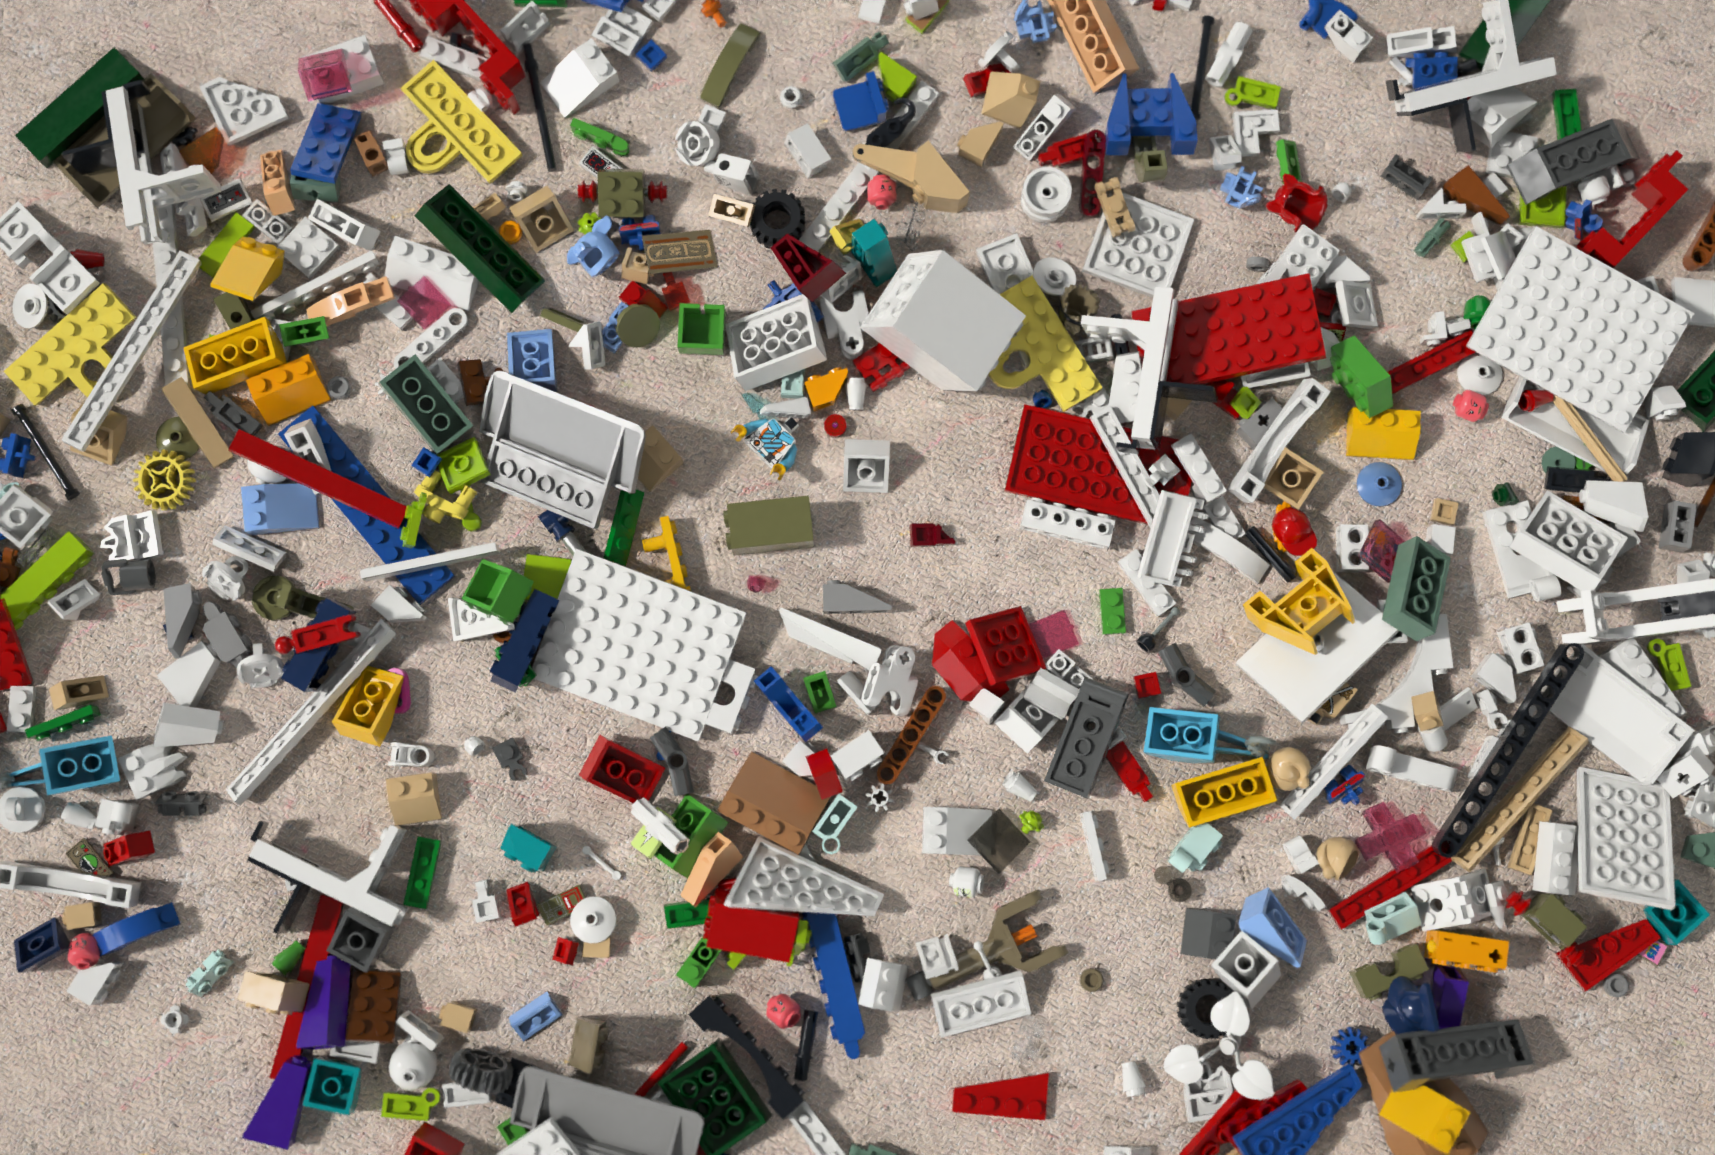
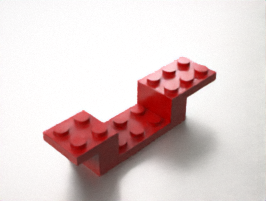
[404,0,526,115]
[1576,150,1689,268]

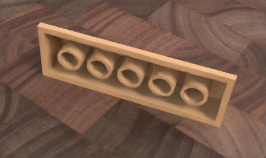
[1048,0,1139,93]

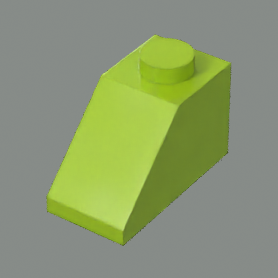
[878,52,917,104]

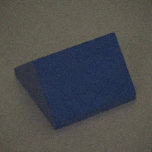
[14,917,70,973]

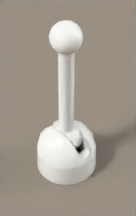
[974,941,1003,980]

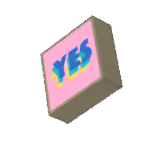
[1637,940,1668,966]

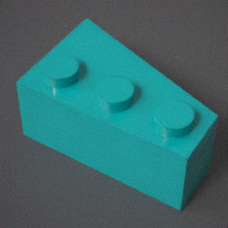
[851,218,897,288]

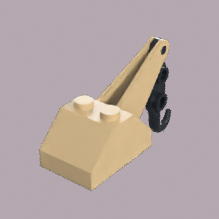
[853,97,970,213]

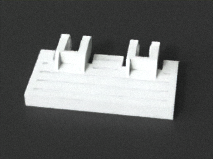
[1137,490,1210,587]

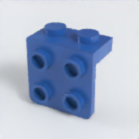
[1406,52,1458,89]
[833,71,889,132]

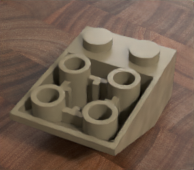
[568,1016,610,1074]

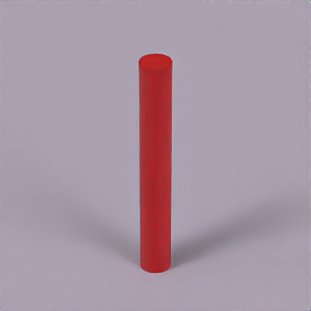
[634,1041,689,1097]

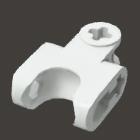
[820,290,869,360]
[861,645,918,717]

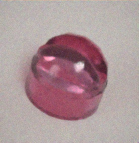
[747,574,766,593]

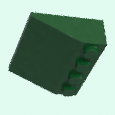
[657,1038,773,1155]

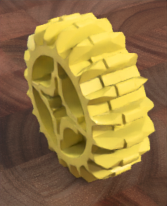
[132,449,196,511]

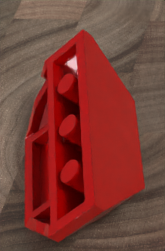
[932,620,1010,702]

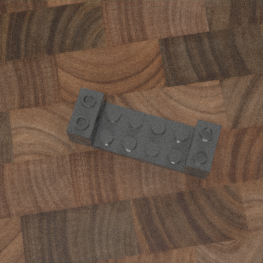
[1379,1019,1534,1093]

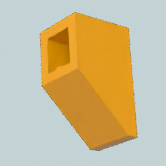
[804,367,848,412]

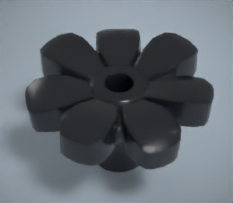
[172,126,198,151]

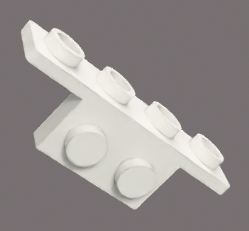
[1461,212,1504,291]

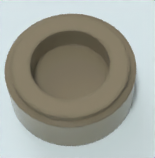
[1079,968,1103,992]

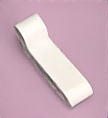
[1366,745,1458,792]

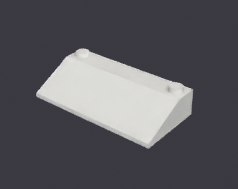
[1501,376,1650,475]
[1541,644,1694,785]

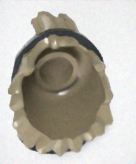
[1058,284,1101,335]

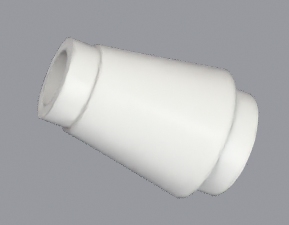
[844,378,867,410]
[1002,770,1038,802]
[61,802,97,830]
[1122,1061,1146,1097]

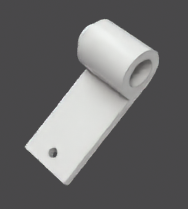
[1418,687,1478,752]

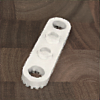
[394,308,468,369]

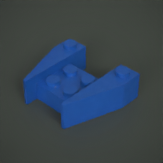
[1105,73,1198,155]

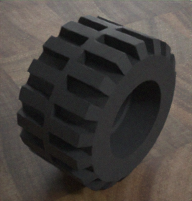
[750,189,805,249]
[1177,979,1233,1039]

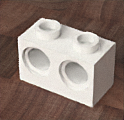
[1336,524,1372,573]
[1497,622,1545,675]

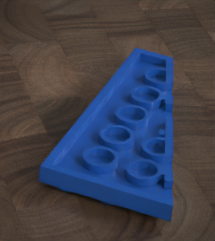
[1232,1063,1363,1155]

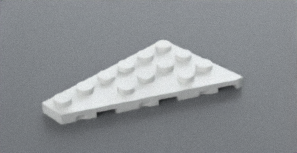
[724,837,884,916]

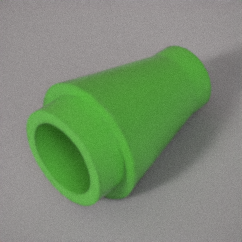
[271,940,306,975]

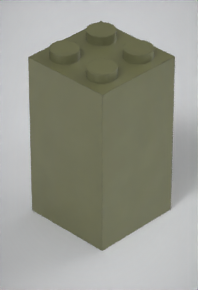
[723,495,814,556]

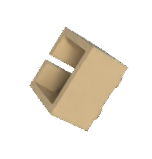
[238,971,310,1015]

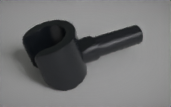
[450,32,479,55]

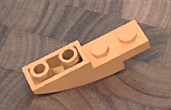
[306,276,395,326]

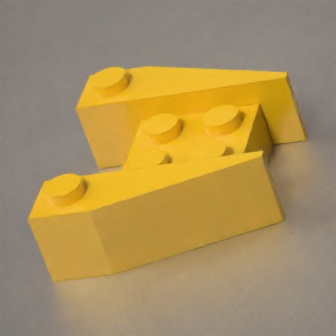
[1243,548,1355,655]

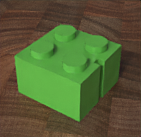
[677,303,726,355]

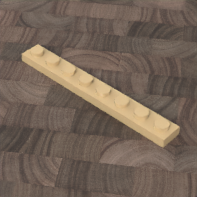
[1451,727,1589,873]

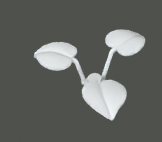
[1163,991,1274,1099]

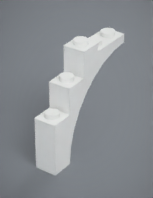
[1340,614,1453,734]

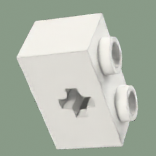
[1657,746,1715,798]

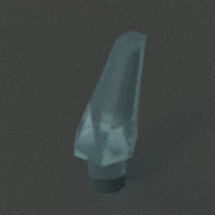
[741,393,768,420]

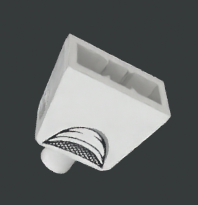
[704,153,759,196]

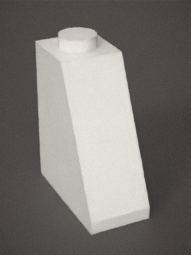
[1579,480,1648,532]
[157,641,221,708]
[153,703,223,747]

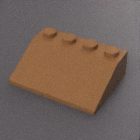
[717,751,831,855]

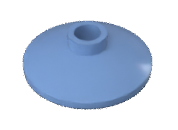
[1357,462,1402,507]

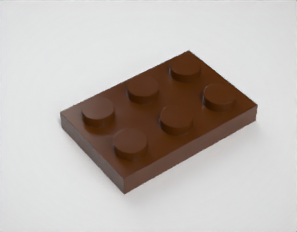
[345,970,402,1044]

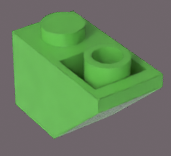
[676,936,721,988]

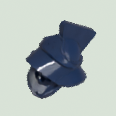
[1382,976,1439,1034]

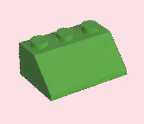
[654,794,729,879]

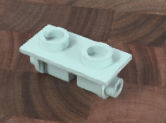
[185,949,234,997]

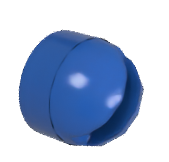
[1033,389,1052,409]

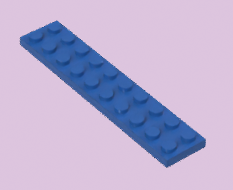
[278,406,455,605]

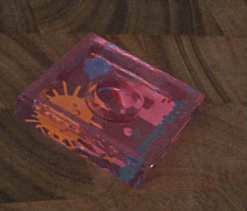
[1358,519,1405,583]

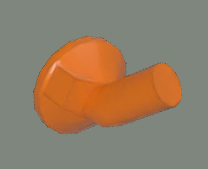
[701,0,726,28]

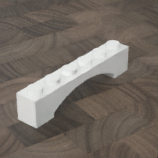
[1227,378,1330,503]
[0,861,141,908]

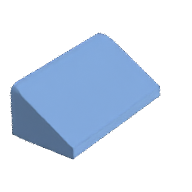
[509,992,562,1042]

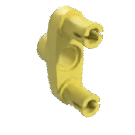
[414,470,478,524]

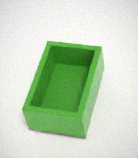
[1330,335,1393,418]
[461,559,534,623]

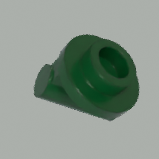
[1492,482,1519,506]

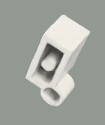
[95,799,139,835]

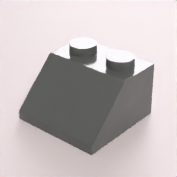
[326,907,396,973]
[1180,908,1236,960]

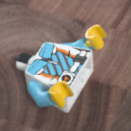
[730,417,799,481]

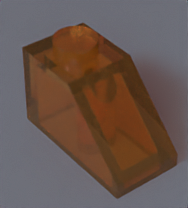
[179,127,224,174]

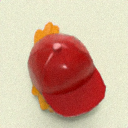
[1272,501,1317,556]

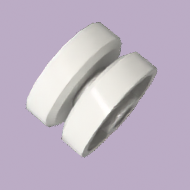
[1020,167,1072,223]

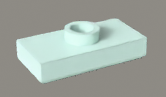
[781,369,805,399]

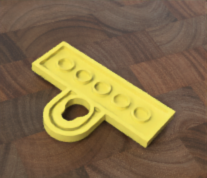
[401,60,523,184]
[988,276,1103,412]
[3,283,137,406]

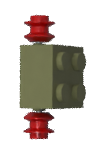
[578,169,668,217]
[1506,891,1587,966]

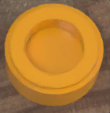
[499,221,522,244]

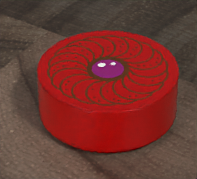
[824,414,846,438]

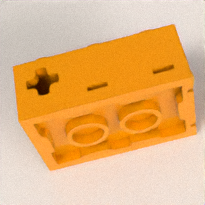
[1424,930,1509,973]

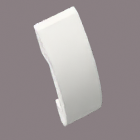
[1188,516,1270,584]

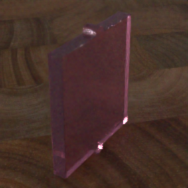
[397,276,451,330]
[1029,610,1079,659]

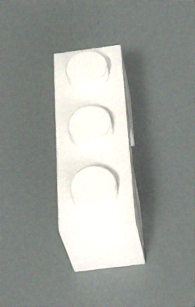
[705,660,758,735]

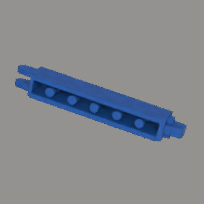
[802,912,865,1060]

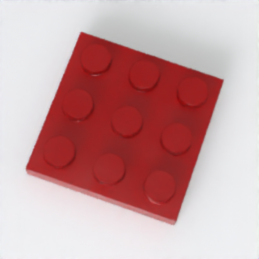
[965,606,1046,686]

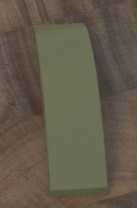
[700,23,760,108]

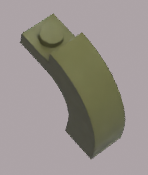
[1132,136,1168,183]
[276,584,354,619]

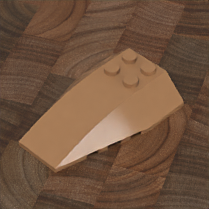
[1359,1031,1489,1155]

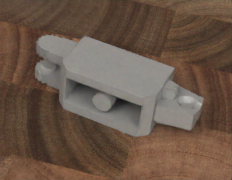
[203,601,253,668]

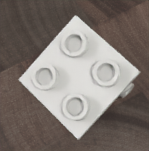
[1684,775,1715,828]

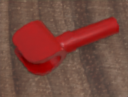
[1152,0,1167,11]

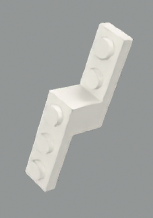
[1171,433,1246,540]

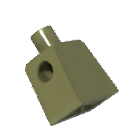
[213,292,255,330]

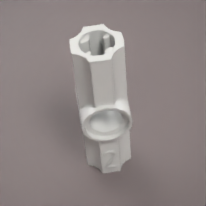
[1205,22,1253,88]
[631,797,690,855]

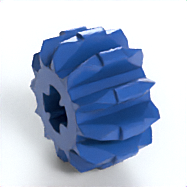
[1330,1027,1370,1067]

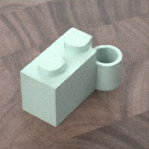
[812,794,858,854]
[1167,822,1223,873]
[1364,892,1422,945]

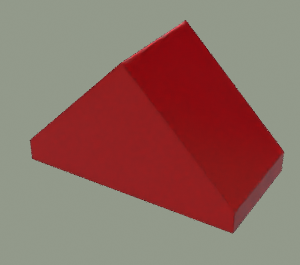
[806,749,843,800]

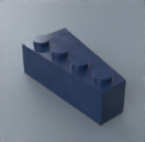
[489,589,559,693]
[281,598,356,692]

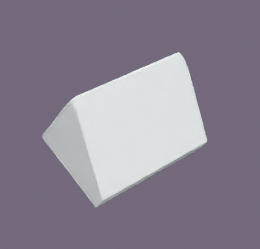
[837,671,879,715]

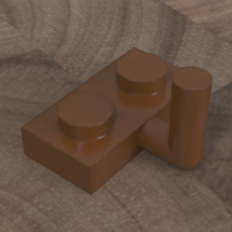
[457,359,503,406]

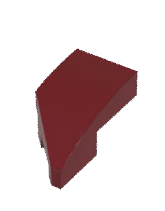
[909,523,955,547]

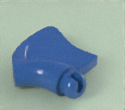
[1299,0,1358,39]

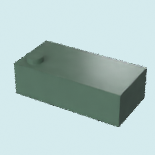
[378,354,473,455]
[1382,536,1451,641]

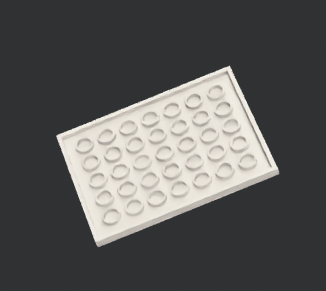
[1466,226,1694,432]
[532,549,747,741]

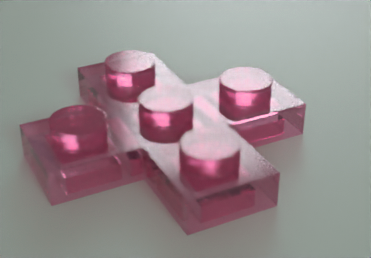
[1354,802,1426,873]

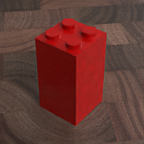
[703,888,799,963]

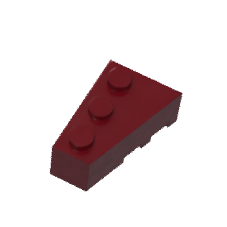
[771,234,846,302]

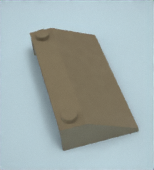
[53,73,196,208]

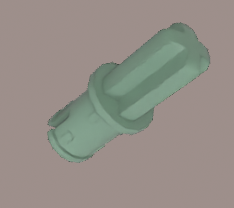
[1414,218,1451,257]

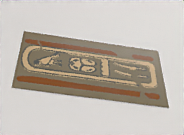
[642,230,718,274]

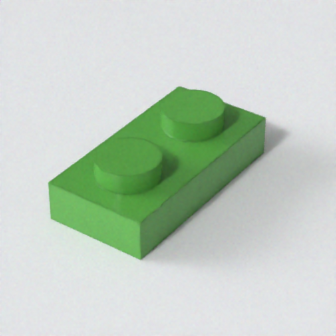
[1276,139,1302,182]
[1099,588,1126,635]

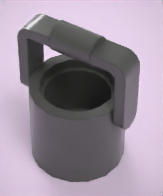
[101,559,156,595]

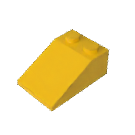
[210,237,285,301]
[332,666,404,747]
[1378,1085,1470,1154]

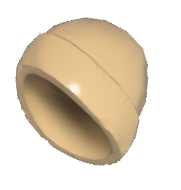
[1266,747,1311,791]
[1316,837,1359,881]

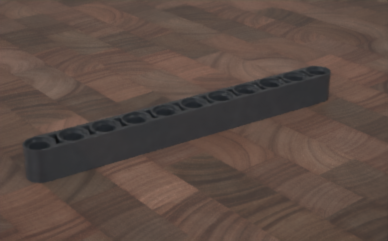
[1432,643,1584,858]

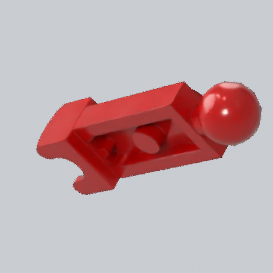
[275,614,361,654]

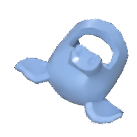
[567,215,620,278]

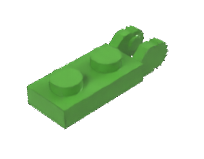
[570,117,630,157]

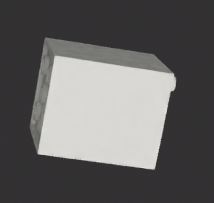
[860,250,1026,391]

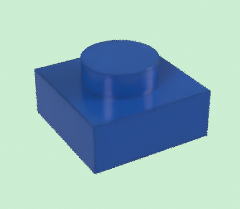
[636,39,667,72]

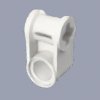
[388,742,435,767]

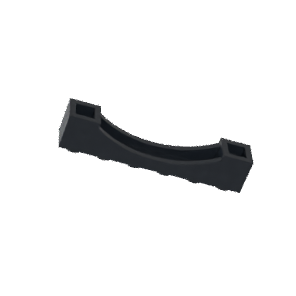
[688,995,806,1120]

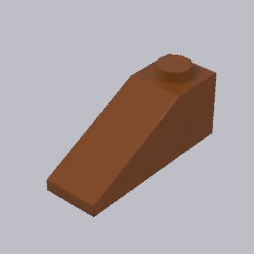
[1442,165,1510,225]

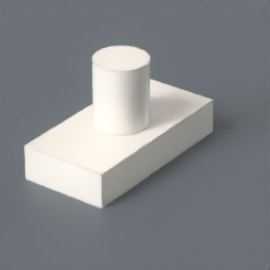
[396,1010,445,1051]

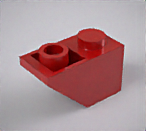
[103,830,155,867]

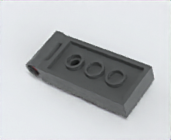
[1044,677,1129,799]

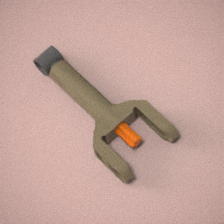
[905,889,1069,1001]

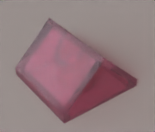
[298,49,352,101]

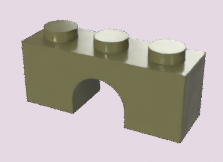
[1349,943,1429,1001]

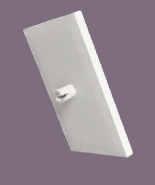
[1236,571,1399,724]
[1576,767,1675,910]

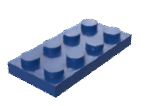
[290,103,362,184]

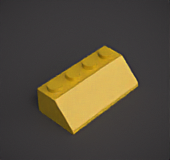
[183,317,287,395]
[1171,757,1277,828]

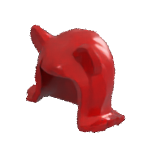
[1266,174,1328,233]

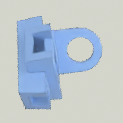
[1014,0,1057,43]
[1220,166,1263,209]

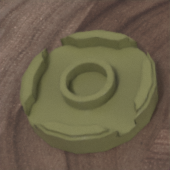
[616,304,660,348]
[252,576,295,621]

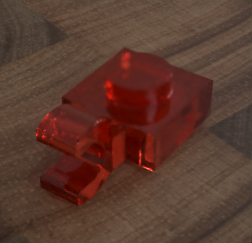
[662,272,691,311]

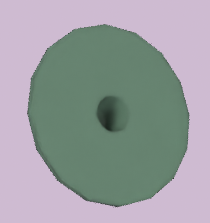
[1541,446,1576,473]

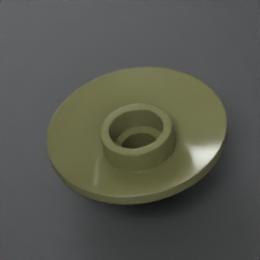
[156,417,199,460]

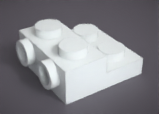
[0,484,53,549]

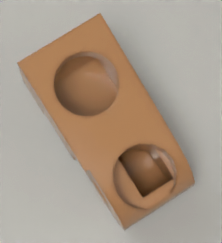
[354,130,389,177]

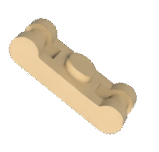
[1095,177,1135,237]

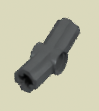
[1158,642,1216,707]
[650,727,694,796]

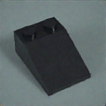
[1662,432,1715,487]

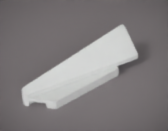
[779,607,882,671]

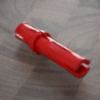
[373,0,424,53]

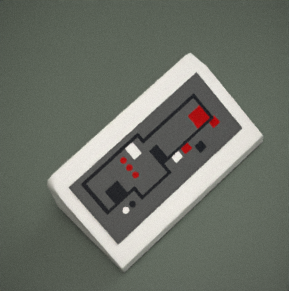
[200,179,252,222]

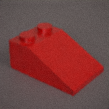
[579,735,665,804]
[404,1122,465,1155]

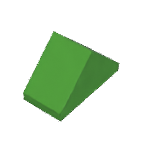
[279,316,329,347]
[803,671,837,714]

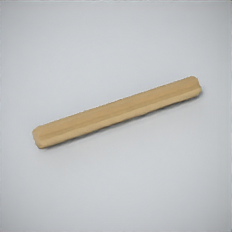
[1552,395,1628,482]

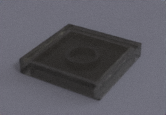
[967,809,1030,874]

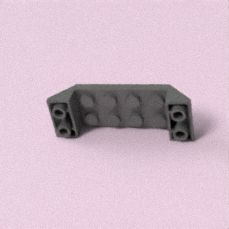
[1507,118,1640,205]

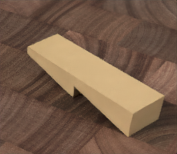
[162,376,234,469]

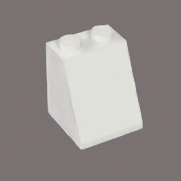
[1211,931,1281,1010]

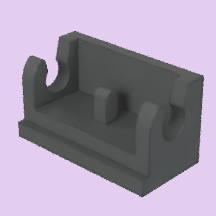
[1380,154,1433,200]

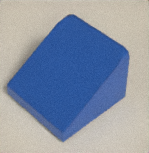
[411,447,442,478]

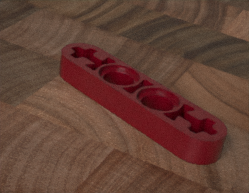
[1079,129,1106,217]

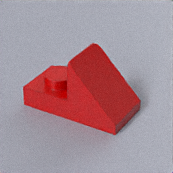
[619,281,668,319]
[1206,379,1240,420]
[506,882,539,927]

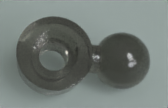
[1154,866,1192,902]

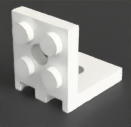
[1411,868,1492,931]

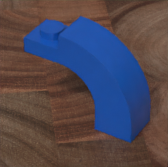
[754,667,823,742]
[92,902,180,957]

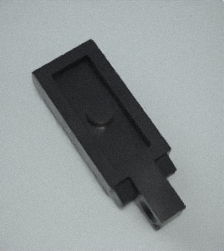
[1544,466,1610,492]

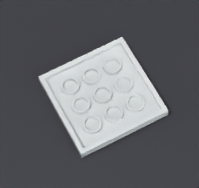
[1082,190,1194,298]

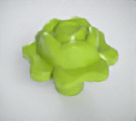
[578,212,602,235]
[1019,810,1044,834]

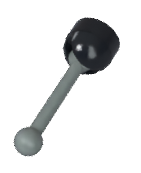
[1136,607,1180,653]

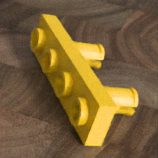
[642,516,692,592]

